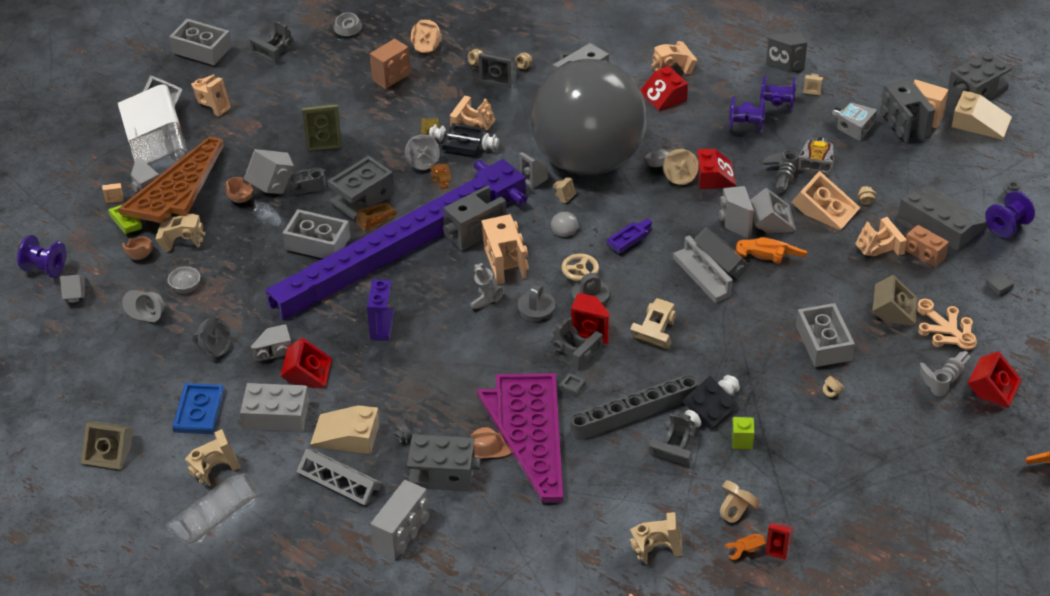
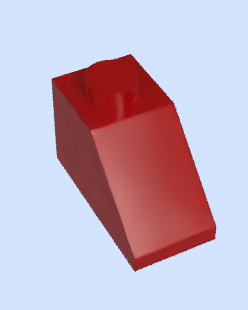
[765,522,795,560]

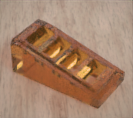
[355,203,397,230]

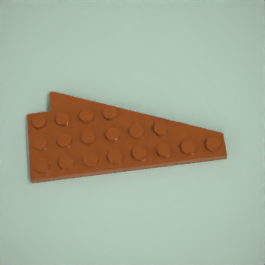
[118,137,224,223]

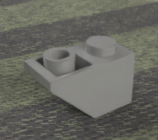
[251,324,291,362]

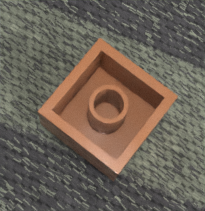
[370,39,410,89]

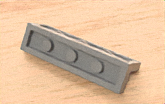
[673,235,733,303]
[296,449,383,505]

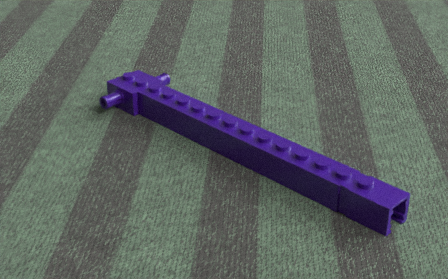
[265,159,527,320]

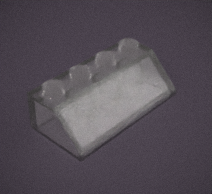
[165,473,260,544]

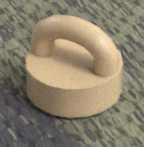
[823,376,844,398]

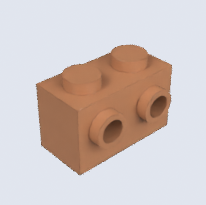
[905,225,949,268]

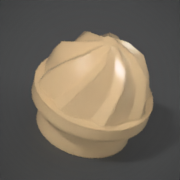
[468,49,484,66]
[515,52,533,69]
[858,186,876,205]

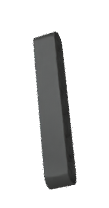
[570,375,698,440]

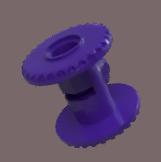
[760,75,796,112]
[729,96,765,133]
[985,191,1036,238]
[17,235,67,278]

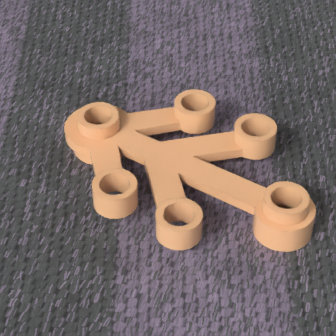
[917,299,977,350]

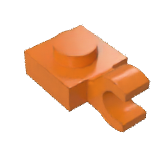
[725,533,766,560]

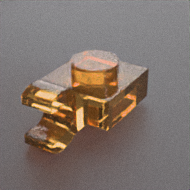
[430,163,451,189]

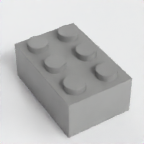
[169,19,232,65]
[282,209,350,259]
[796,303,855,367]
[240,383,309,432]
[370,480,430,561]

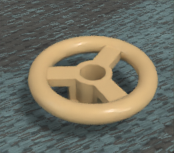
[561,254,599,281]

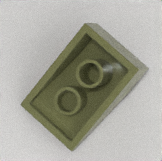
[302,104,342,151]

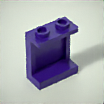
[367,279,394,341]

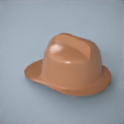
[471,427,511,459]

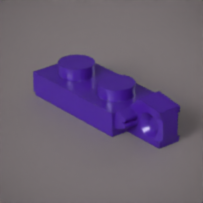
[607,218,653,254]

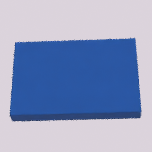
[172,383,225,434]

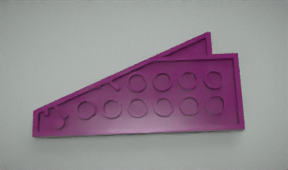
[477,373,563,503]

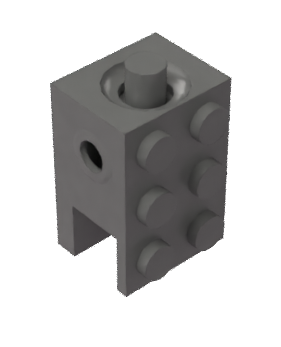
[948,51,1012,100]
[880,78,935,143]
[328,156,395,220]
[443,186,506,251]
[407,434,481,492]

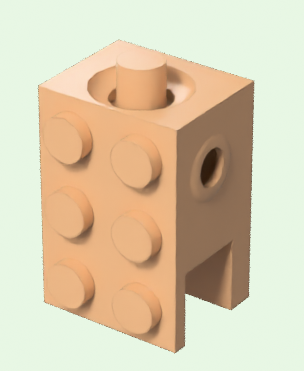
[482,214,529,285]

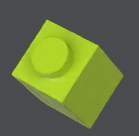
[731,417,754,450]

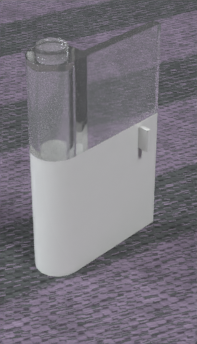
[118,85,188,165]

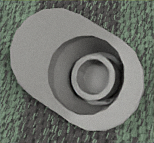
[122,290,167,322]

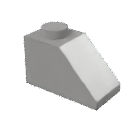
[519,152,548,189]
[131,157,159,192]
[60,275,85,303]

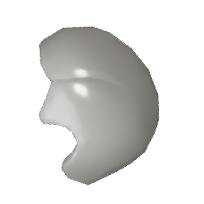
[551,212,579,237]

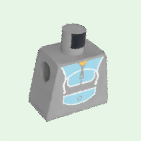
[832,103,877,141]

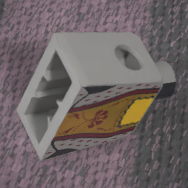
[798,137,834,175]

